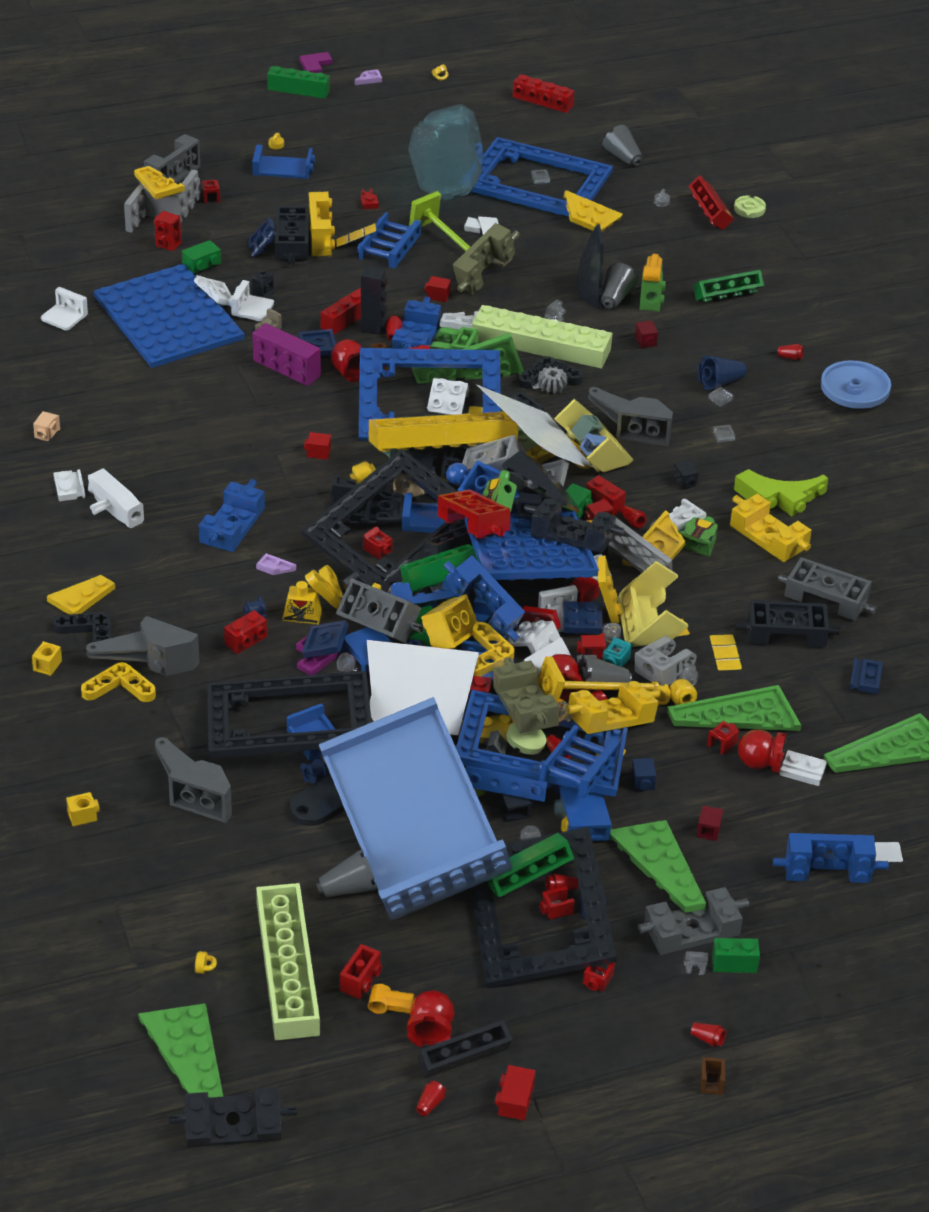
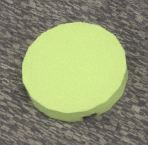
[734,195,766,218]
[506,723,546,755]

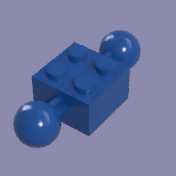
[446,460,526,513]

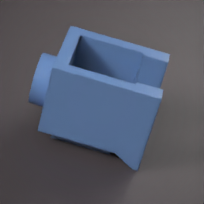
[580,433,606,457]

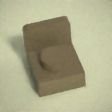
[255,308,282,330]

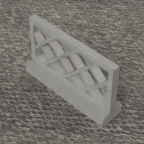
[608,518,677,589]

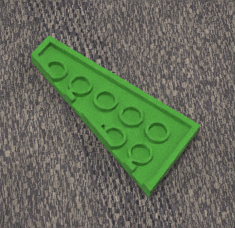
[412,333,524,384]
[667,685,801,731]
[823,713,929,773]
[609,820,706,913]
[139,1003,223,1097]

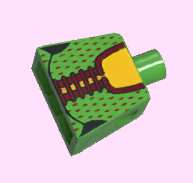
[482,470,517,512]
[679,517,718,557]

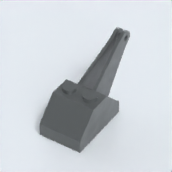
[588,387,673,447]
[86,616,199,676]
[155,737,232,823]

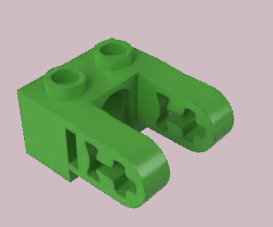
[640,265,666,311]
[430,327,478,350]

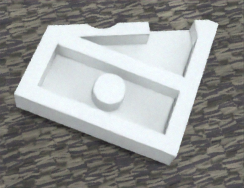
[194,276,231,306]
[440,311,478,330]
[669,499,706,531]

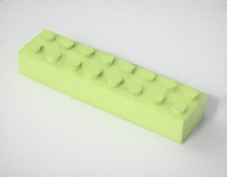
[472,305,612,369]
[256,883,320,1040]

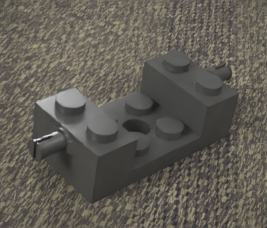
[138,134,200,183]
[778,557,877,621]
[336,578,424,644]
[638,887,749,955]

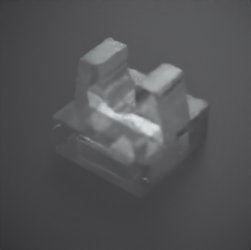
[544,299,566,322]
[684,951,708,975]

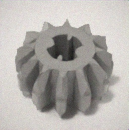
[538,366,567,394]

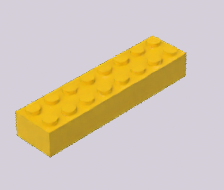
[369,411,518,452]

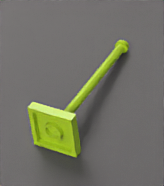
[409,191,489,269]

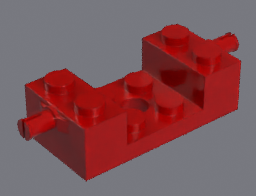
[438,489,510,538]

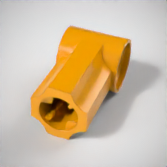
[643,254,662,282]
[368,984,414,1014]

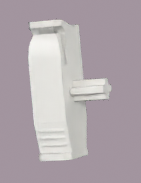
[88,469,144,528]

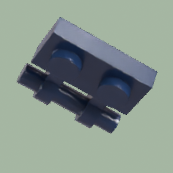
[248,217,276,258]

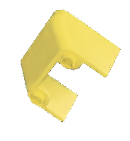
[554,399,633,473]
[618,561,689,646]

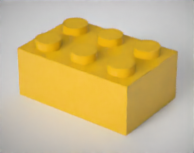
[421,594,478,649]

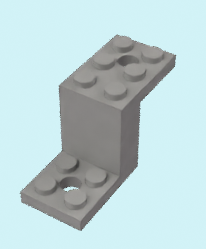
[124,170,201,232]
[462,435,569,494]

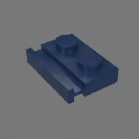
[850,658,883,694]

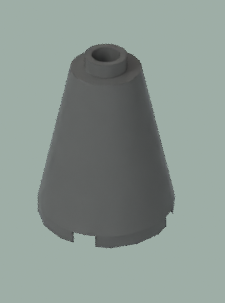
[602,125,643,167]
[601,263,638,309]
[577,655,632,693]
[316,849,378,898]

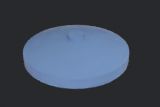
[821,361,891,408]

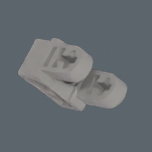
[635,636,697,685]

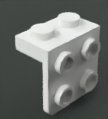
[229,280,274,321]
[41,287,88,330]
[427,378,469,415]
[538,585,578,632]
[507,620,560,654]

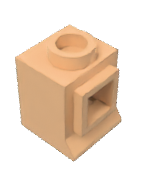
[33,412,60,441]

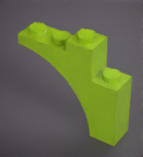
[734,469,828,516]

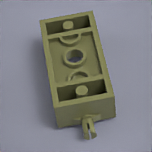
[453,223,520,295]
[493,657,559,734]

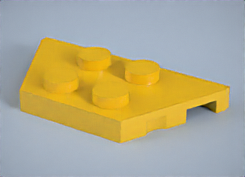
[564,191,623,232]
[622,510,685,567]

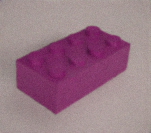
[252,323,321,386]

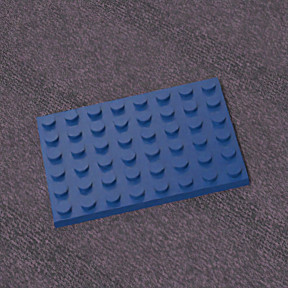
[94,264,245,368]

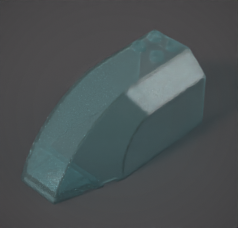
[408,104,484,200]

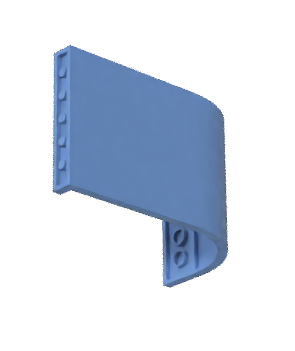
[319,697,512,921]

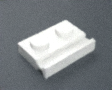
[54,469,85,501]
[780,750,827,786]

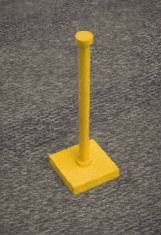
[538,656,659,703]

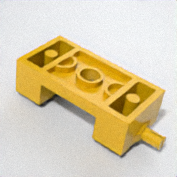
[309,192,335,256]
[730,494,812,562]
[566,681,660,734]

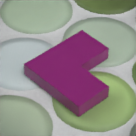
[299,52,332,73]
[296,635,338,675]

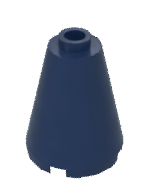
[697,356,747,390]

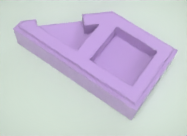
[355,70,382,85]
[256,554,296,575]

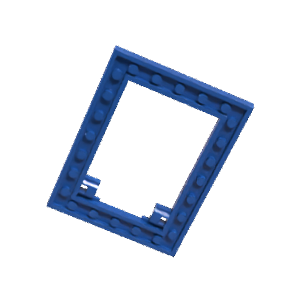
[461,137,613,217]
[359,348,501,441]
[456,690,628,797]

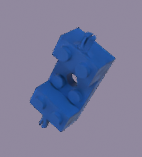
[392,296,441,349]
[199,479,265,552]
[443,556,525,642]
[388,573,470,609]
[773,833,889,883]

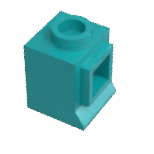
[603,637,631,667]

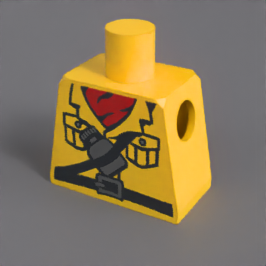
[283,581,322,625]

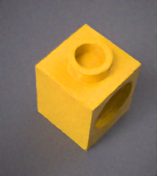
[32,641,62,676]
[66,792,100,826]

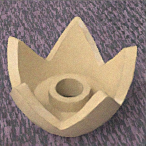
[393,474,424,497]

